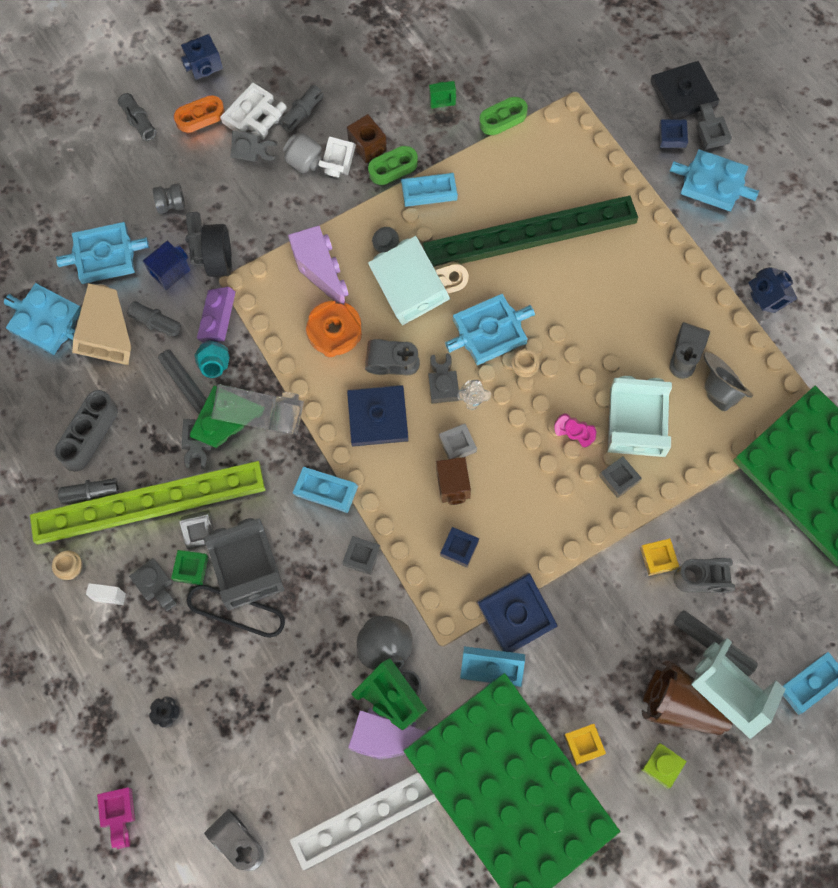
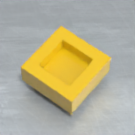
[640,538,679,576]
[564,724,606,766]

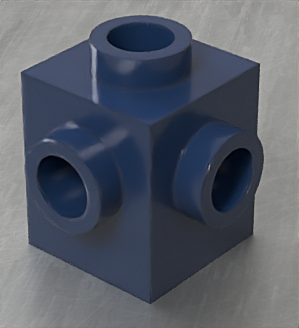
[180,34,223,80]
[748,267,798,313]

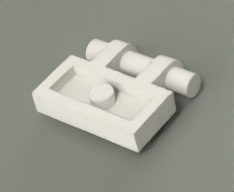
[220,83,287,140]

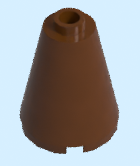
[642,661,733,735]

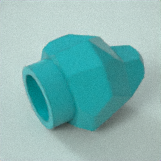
[195,340,229,378]

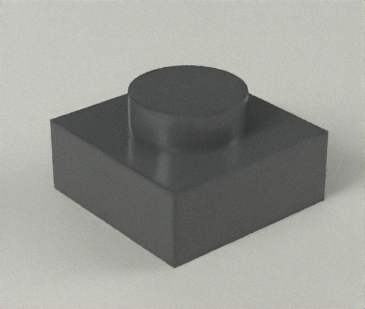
[599,456,642,498]
[342,536,381,575]

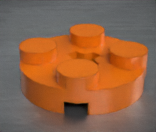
[306,301,362,357]

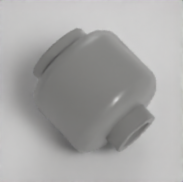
[283,134,323,173]

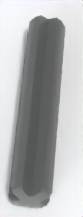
[158,350,207,414]
[674,610,758,677]

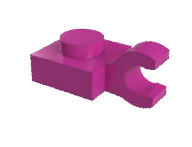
[97,787,135,849]

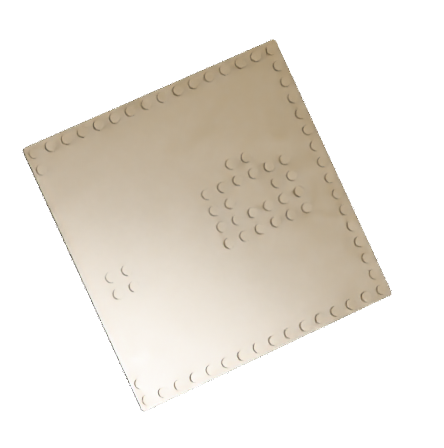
[219,92,810,647]

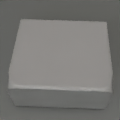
[179,510,214,549]

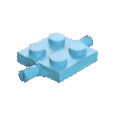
[670,149,759,212]
[56,222,150,284]
[4,283,81,355]
[445,294,535,365]

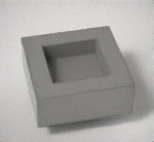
[439,424,477,459]

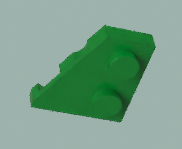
[190,386,264,448]
[351,658,427,730]

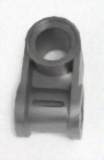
[204,809,264,871]

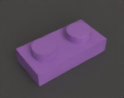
[197,287,236,343]

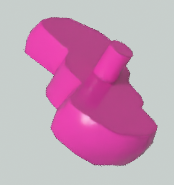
[554,413,597,447]

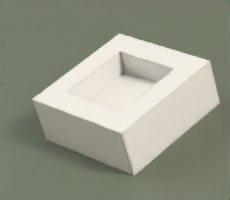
[86,583,126,605]

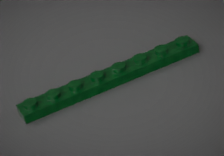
[422,195,638,267]

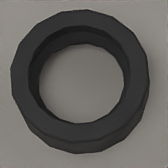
[201,224,232,277]

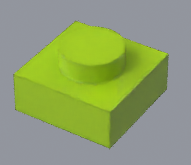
[642,743,687,789]

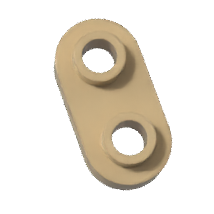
[434,262,469,294]

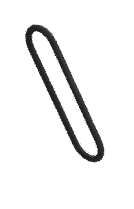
[187,585,285,638]

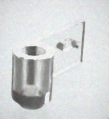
[211,385,304,435]

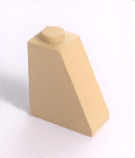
[72,283,131,365]

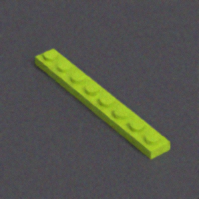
[30,461,266,545]

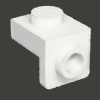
[318,137,356,178]

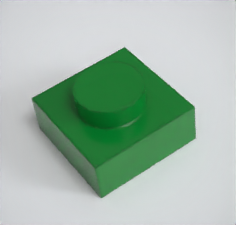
[429,81,456,109]
[171,550,209,585]

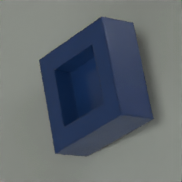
[659,119,688,148]
[440,527,479,568]

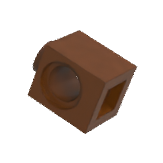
[347,114,387,163]
[436,457,471,505]

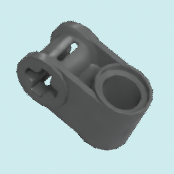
[669,322,710,379]
[365,339,420,376]
[673,558,735,593]

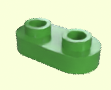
[479,97,528,135]
[368,146,418,185]

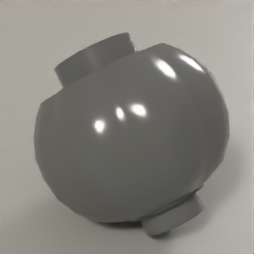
[356,616,413,670]

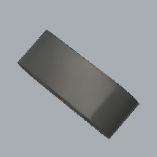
[55,390,118,472]

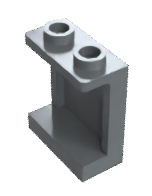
[203,518,285,611]

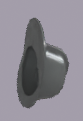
[704,352,753,411]

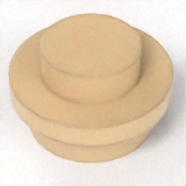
[511,349,540,377]
[52,551,83,580]

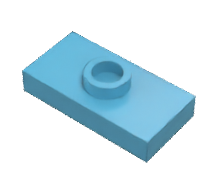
[401,173,458,207]

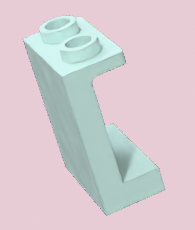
[368,236,450,326]
[608,376,672,457]
[691,638,785,739]

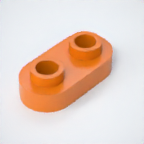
[174,95,225,133]

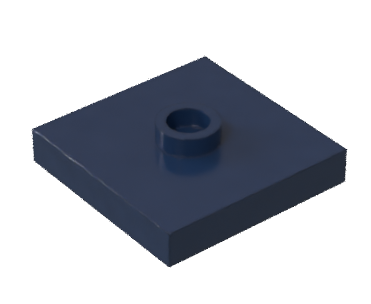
[347,385,409,447]
[476,572,558,653]

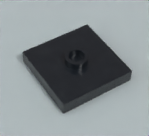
[650,61,720,120]

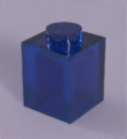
[143,240,190,290]

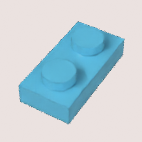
[293,467,358,513]
[460,646,525,687]
[783,652,838,715]

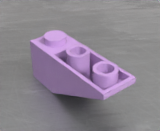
[288,226,349,305]
[348,708,432,760]

